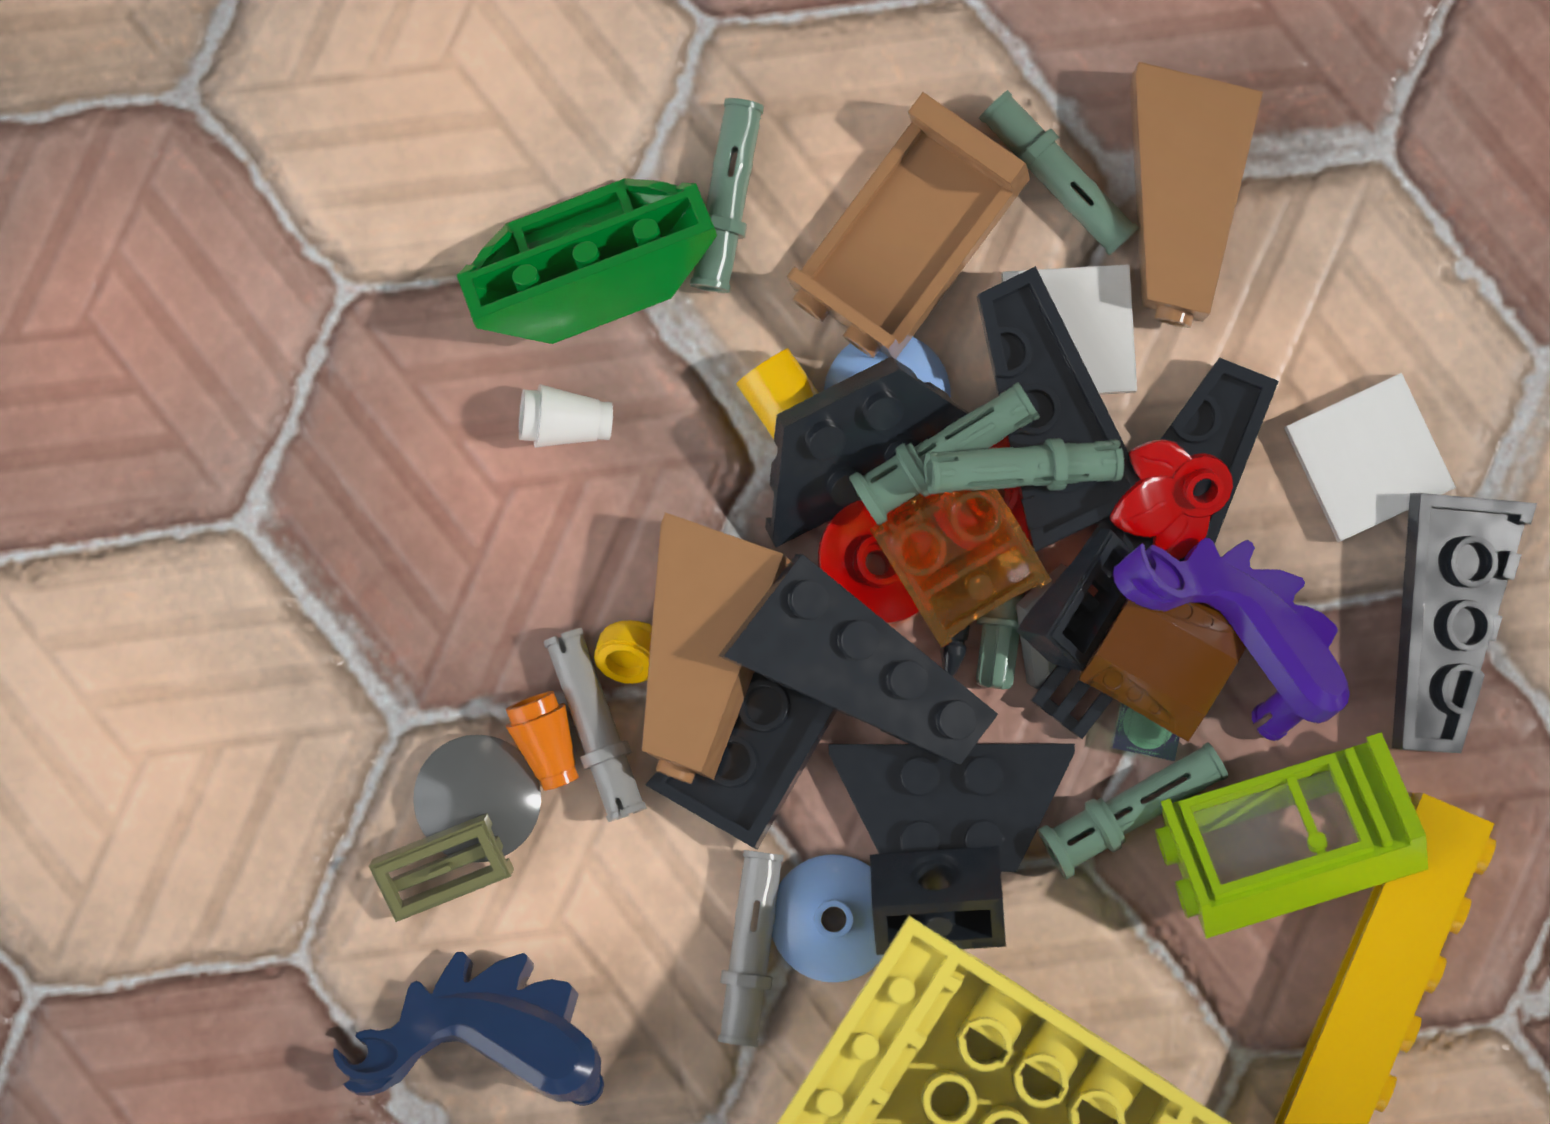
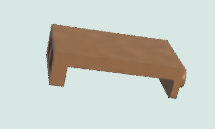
[786,92,1030,359]

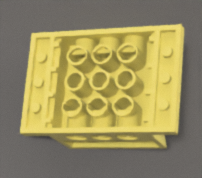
[776,916,1232,1124]

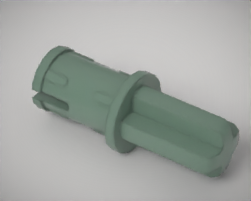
[976,560,1030,690]

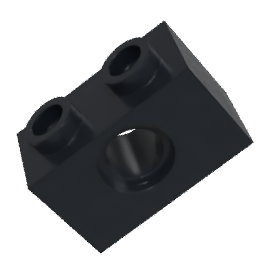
[870,846,1006,955]

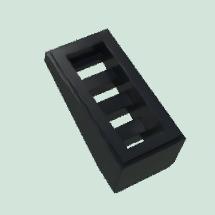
[1017,528,1132,672]

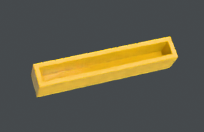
[1273,792,1496,1124]

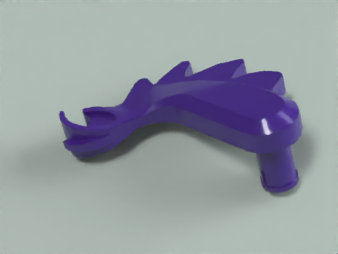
[1113,538,1350,741]

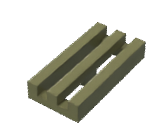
[369,813,514,922]

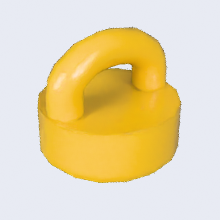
[594,620,652,684]

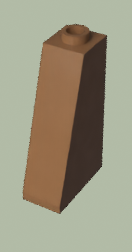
[1130,62,1263,328]
[642,512,790,784]

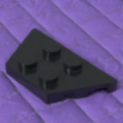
[765,356,969,548]
[828,744,1075,872]

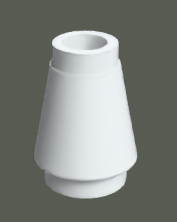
[519,384,613,448]

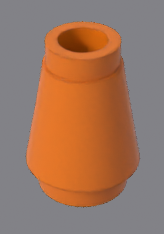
[505,691,579,791]

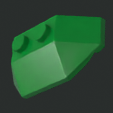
[457,178,717,344]

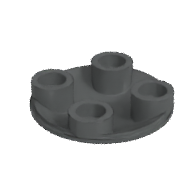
[413,735,541,863]

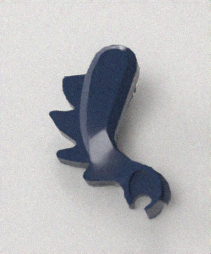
[333,952,604,1106]

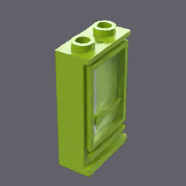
[1155,732,1428,939]

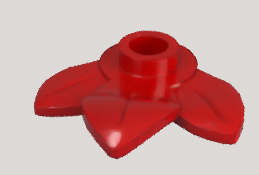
[1110,440,1233,560]

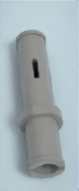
[544,628,647,822]
[718,850,784,1047]

